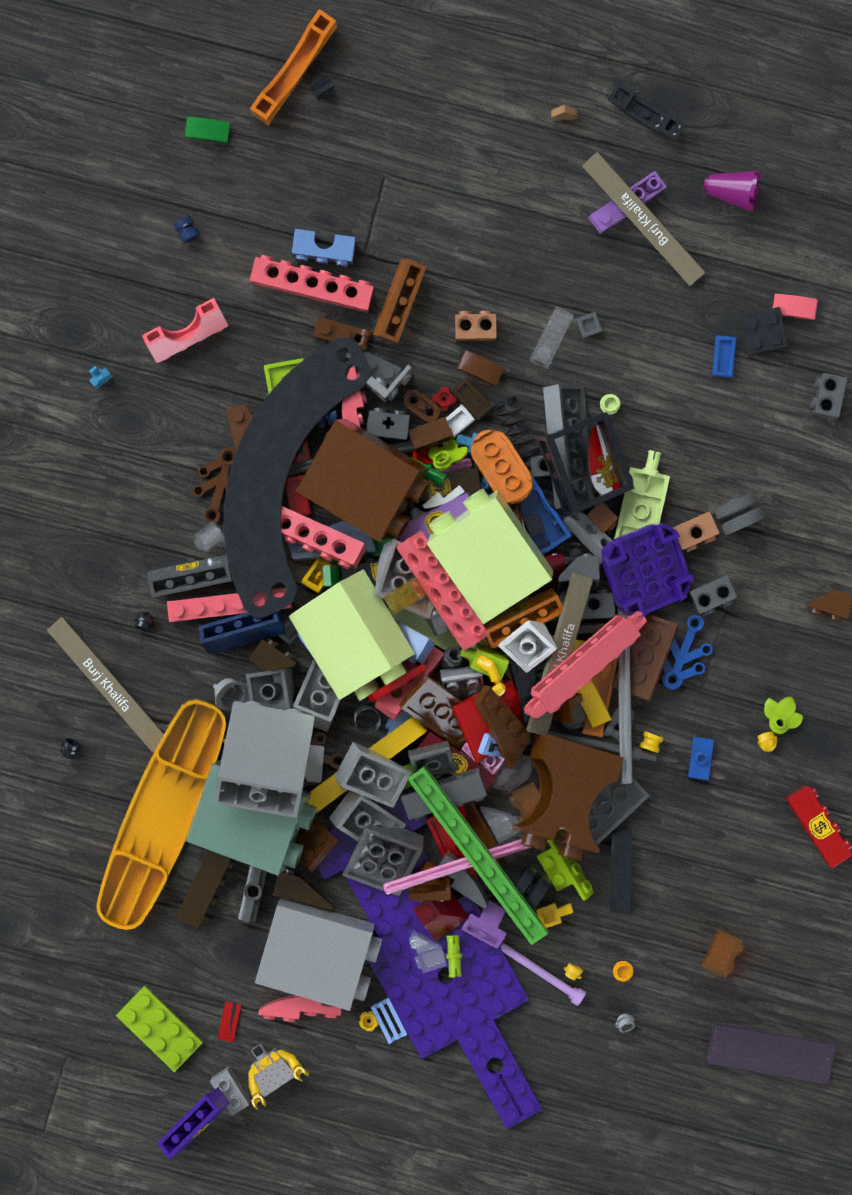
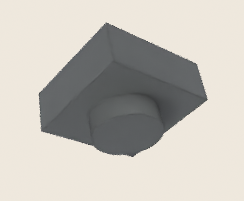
[576,312,602,339]

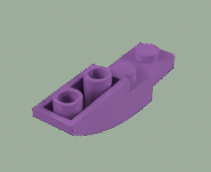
[588,171,666,234]

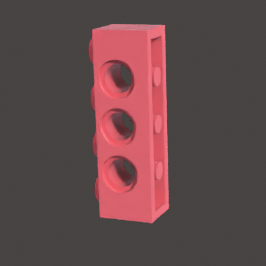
[375,647,444,721]

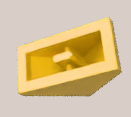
[301,558,332,594]

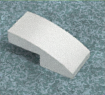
[423,485,465,509]

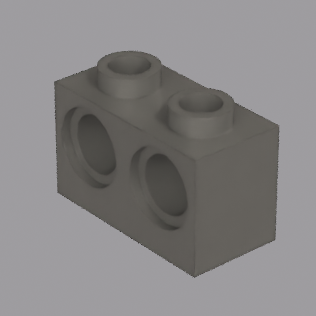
[810,373,847,419]
[688,575,737,616]

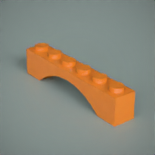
[250,9,337,125]

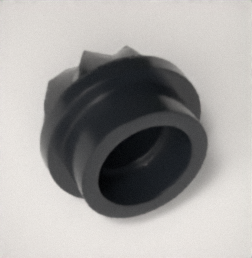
[134,612,154,632]
[60,738,80,759]

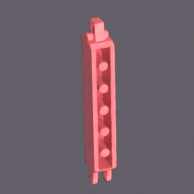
[524,611,647,718]

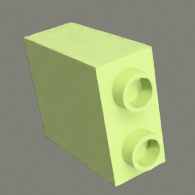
[427,489,553,624]
[289,569,415,701]

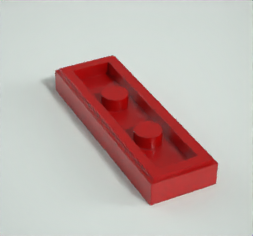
[368,663,427,702]

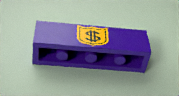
[157,1087,231,1159]

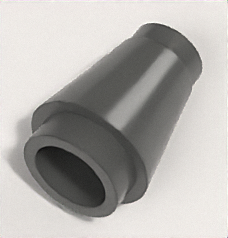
[441,647,463,670]

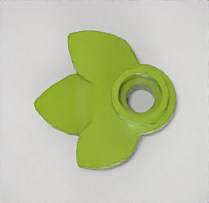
[428,440,468,470]
[764,697,803,734]

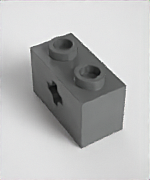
[367,408,410,441]

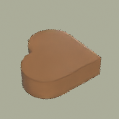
[551,105,578,121]

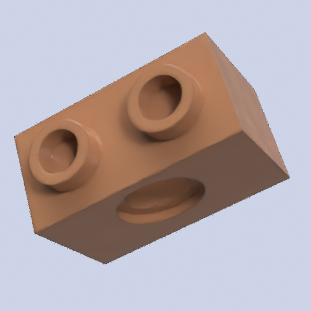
[673,511,720,552]

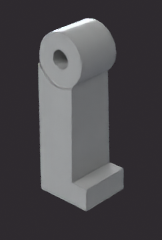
[563,511,612,566]

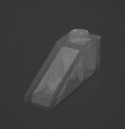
[530,306,574,369]

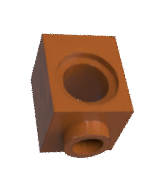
[586,502,618,533]

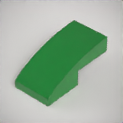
[185,117,230,143]
[323,565,342,587]

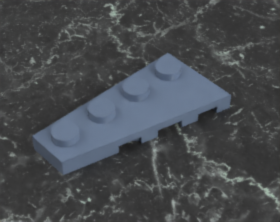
[288,521,376,561]

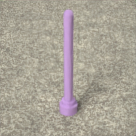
[500,943,586,1006]

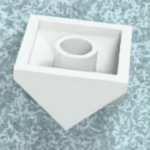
[499,620,557,673]

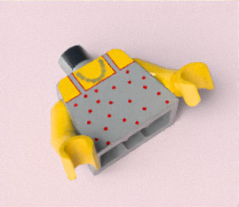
[248,1044,309,1110]

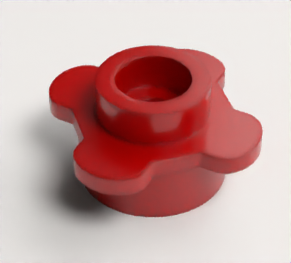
[432,387,456,411]

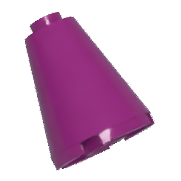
[704,171,761,212]

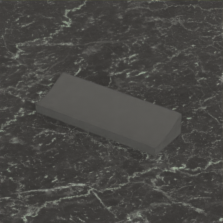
[543,384,596,509]

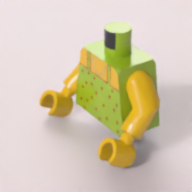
[460,643,509,697]

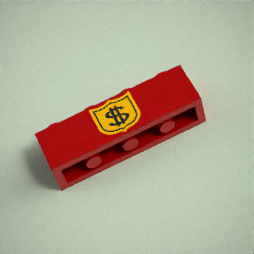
[785,785,852,868]

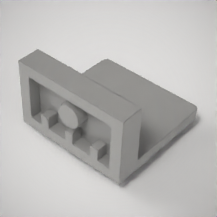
[366,365,412,403]

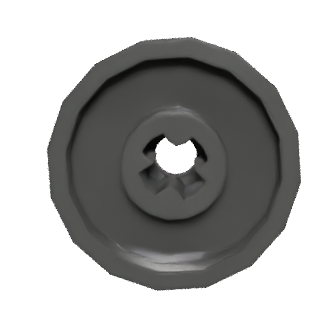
[713,491,766,536]

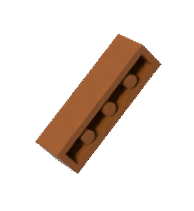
[373,259,426,343]

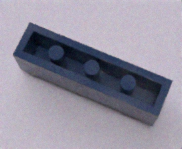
[199,610,286,655]

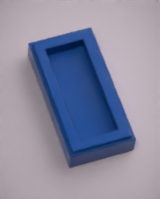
[712,335,736,378]

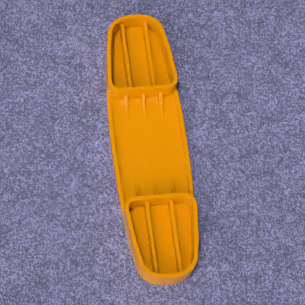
[96,699,226,930]

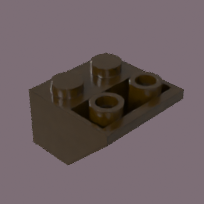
[248,639,298,671]

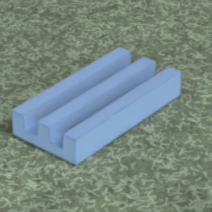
[371,998,407,1044]

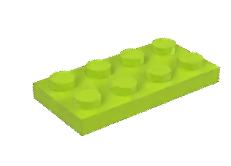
[116,985,203,1072]

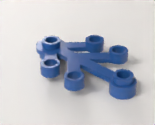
[662,615,713,690]

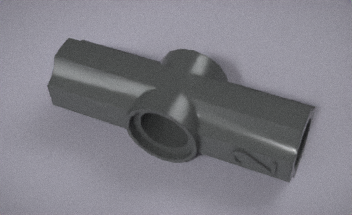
[238,865,267,923]

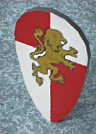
[587,425,620,495]

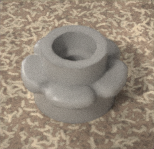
[615,1014,635,1032]

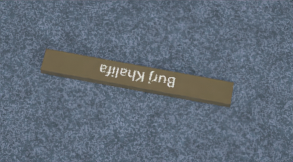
[582,151,705,286]
[526,573,593,735]
[47,617,164,753]

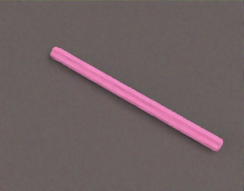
[383,839,548,894]

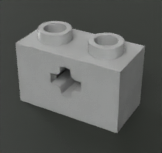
[210,1066,251,1116]

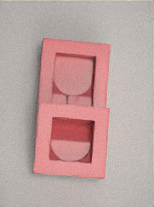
[773,294,818,320]

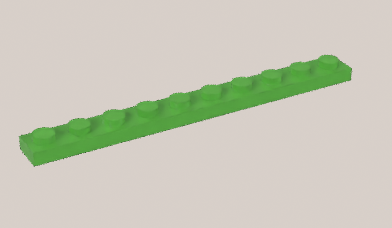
[408,766,549,945]

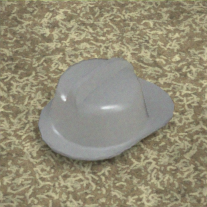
[213,678,250,711]

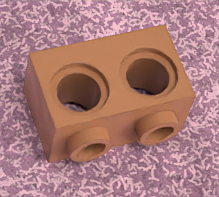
[455,311,496,342]

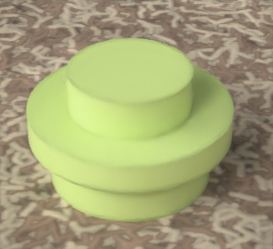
[600,394,620,414]

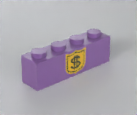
[399,492,472,542]

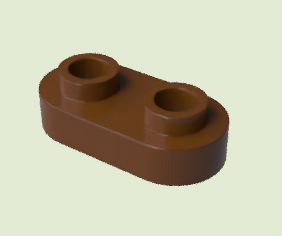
[403,389,440,423]

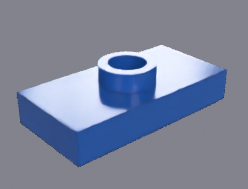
[688,737,714,780]

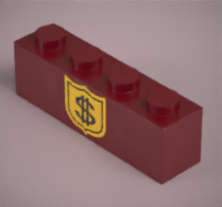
[415,728,496,790]

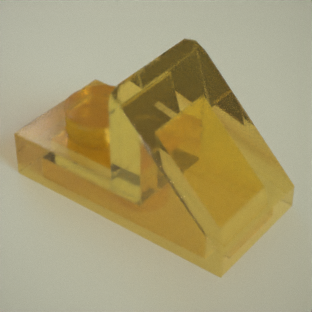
[383,577,426,614]

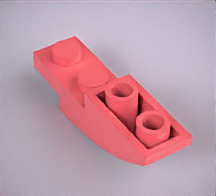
[342,367,367,427]
[258,995,342,1022]

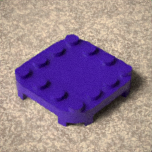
[601,523,694,617]

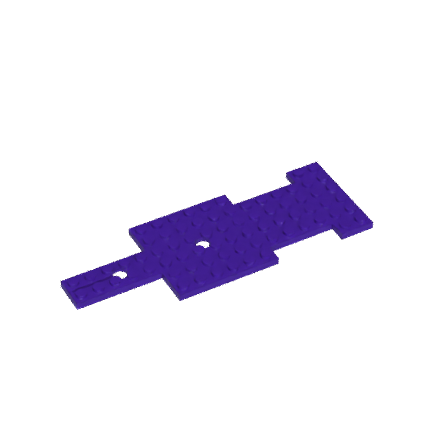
[317,786,542,1129]

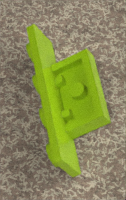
[537,840,594,901]

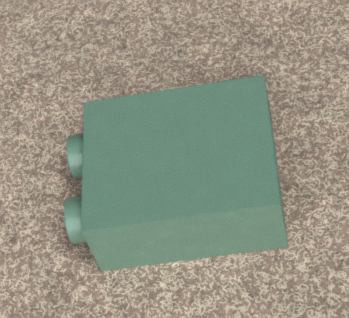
[186,760,317,875]

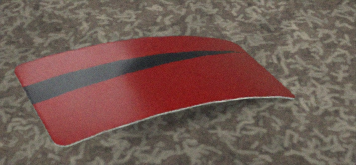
[218,1001,241,1042]

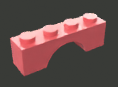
[142,298,228,363]

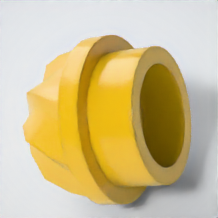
[757,732,777,752]

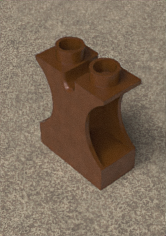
[510,735,624,861]

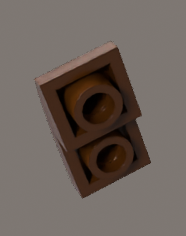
[457,351,504,387]

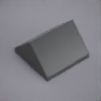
[408,741,456,777]

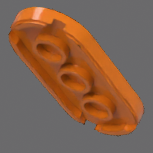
[471,430,533,504]

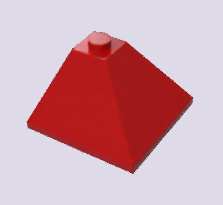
[452,680,523,763]

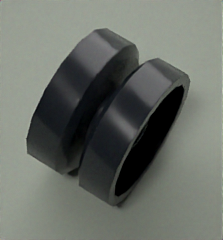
[512,864,552,910]

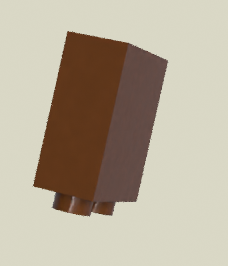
[296,419,430,542]

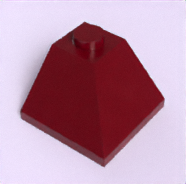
[413,890,468,941]

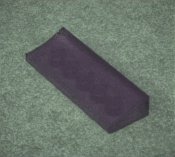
[707,1022,837,1084]

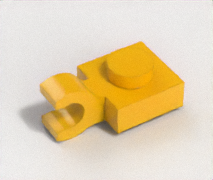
[536,903,573,928]

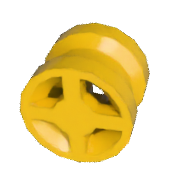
[639,731,664,753]

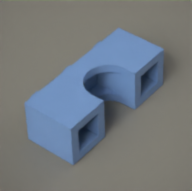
[292,229,356,267]

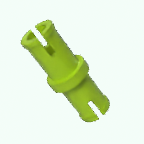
[446,935,462,977]

